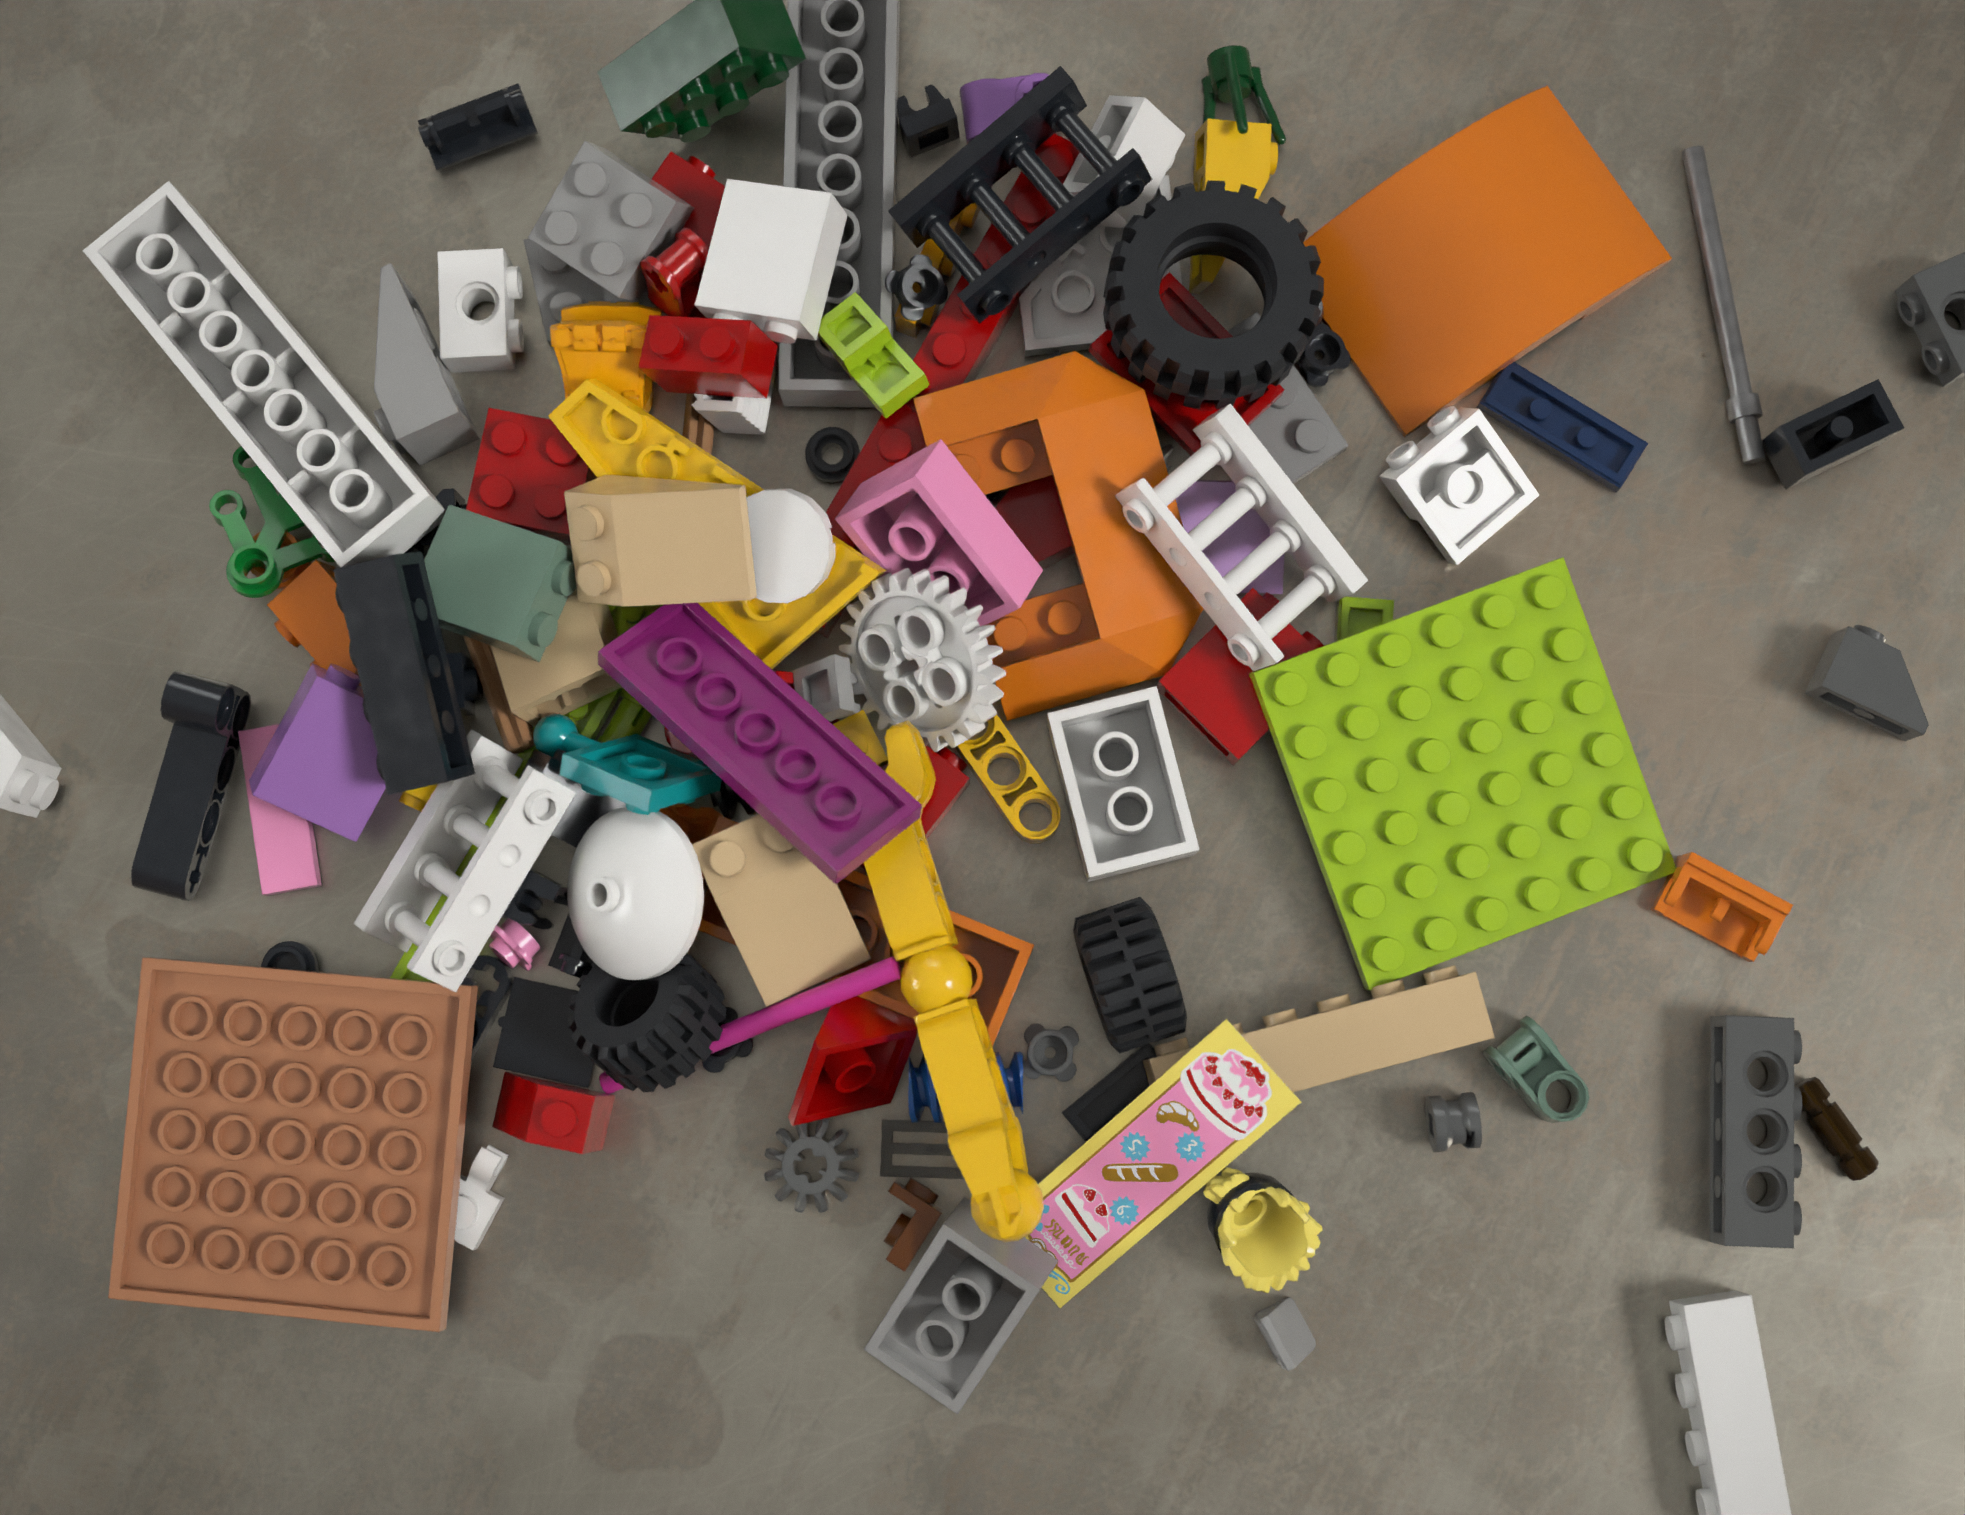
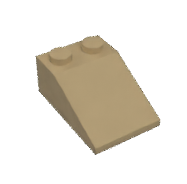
[564,475,757,607]
[692,814,871,1007]

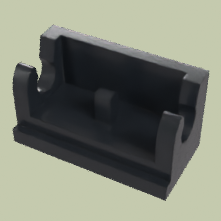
[502,868,568,930]

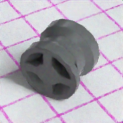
[1425,1092,1482,1152]

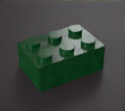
[597,0,806,143]

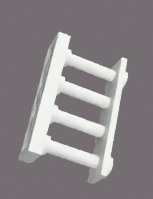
[1115,403,1368,672]
[354,729,576,992]

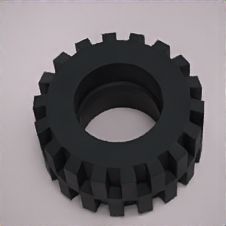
[1073,897,1187,1054]
[567,952,726,1093]

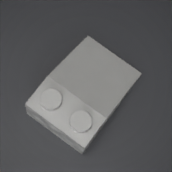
[374,263,480,466]
[864,1197,1058,1415]

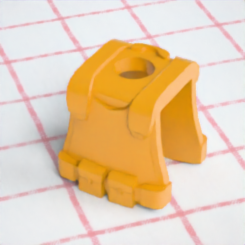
[550,301,662,413]

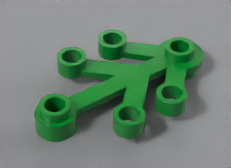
[209,446,335,598]

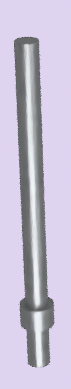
[1682,146,1766,464]

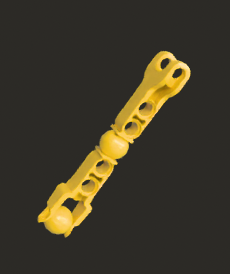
[864,720,1044,1242]

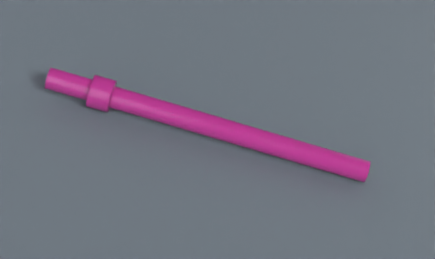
[599,956,902,1094]

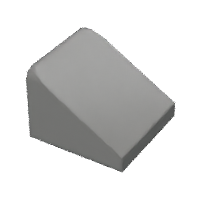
[1254,1297,1316,1371]

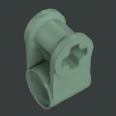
[1483,1016,1589,1123]

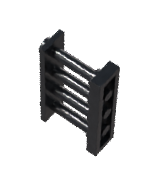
[888,66,1153,324]

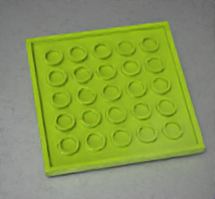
[1249,557,1676,990]

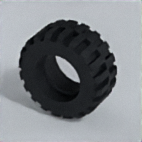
[1103,180,1324,409]

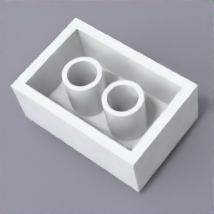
[1046,686,1200,882]

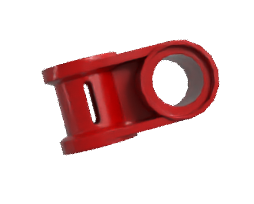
[640,228,709,318]

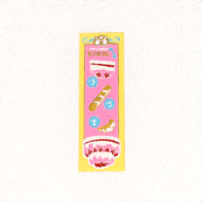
[1025,1019,1301,1308]

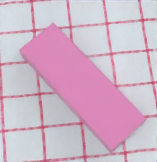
[238,724,322,896]

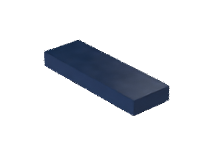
[1476,362,1648,492]

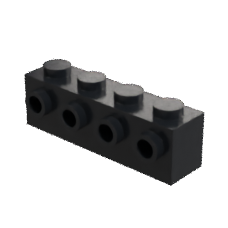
[333,552,475,795]

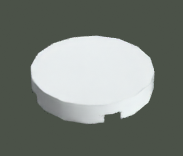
[746,488,836,603]

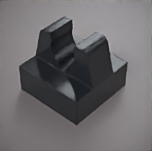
[897,85,960,158]

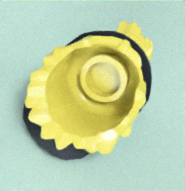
[1203,1168,1322,1293]

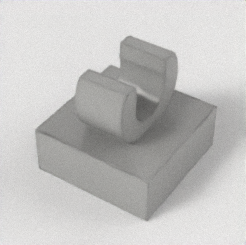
[793,654,861,722]

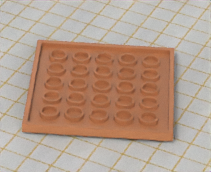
[108,957,478,1332]

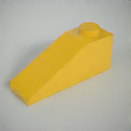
[1189,119,1278,294]

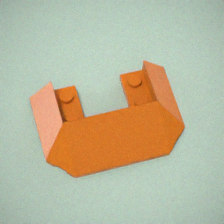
[913,351,1203,721]

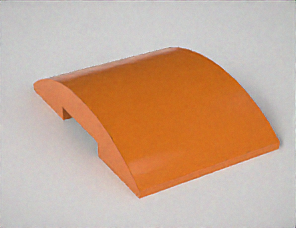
[1303,86,1672,438]

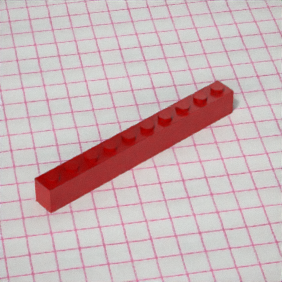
[816,133,1080,638]

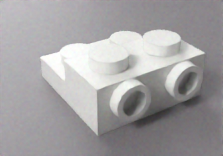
[1379,406,1539,565]

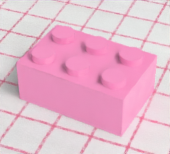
[835,439,1043,626]

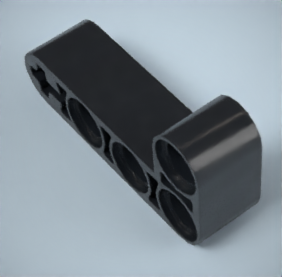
[131,671,251,901]

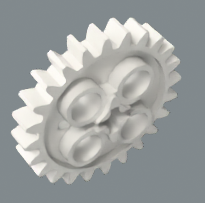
[839,568,1006,752]

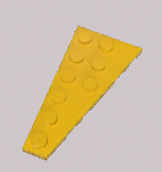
[548,378,887,670]

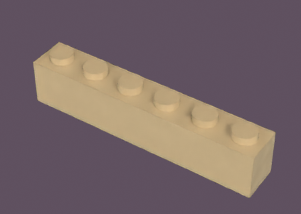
[1143,965,1495,1092]

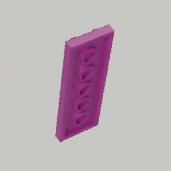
[598,603,922,885]

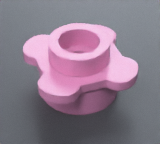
[488,918,541,971]

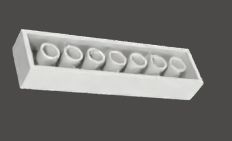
[83,181,446,568]

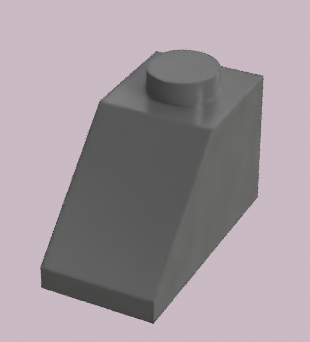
[1805,625,1929,741]

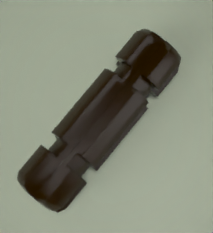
[1795,1077,1879,1181]

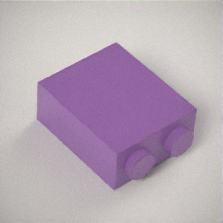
[249,663,386,842]

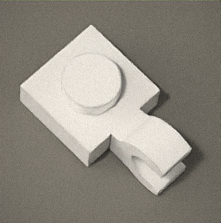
[455,1144,509,1250]

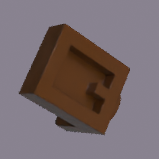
[883,1177,943,1272]

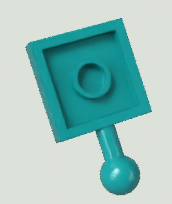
[533,714,722,815]

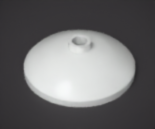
[567,807,704,980]

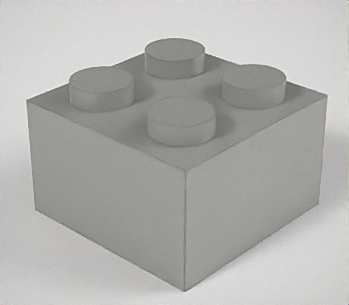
[528,141,694,302]

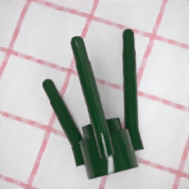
[1201,45,1286,145]

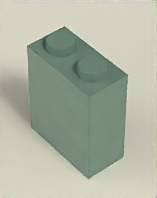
[424,504,577,663]

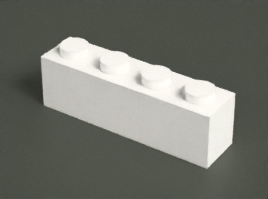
[1665,1290,1792,1515]

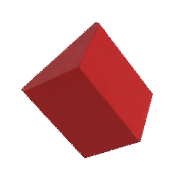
[788,996,918,1126]

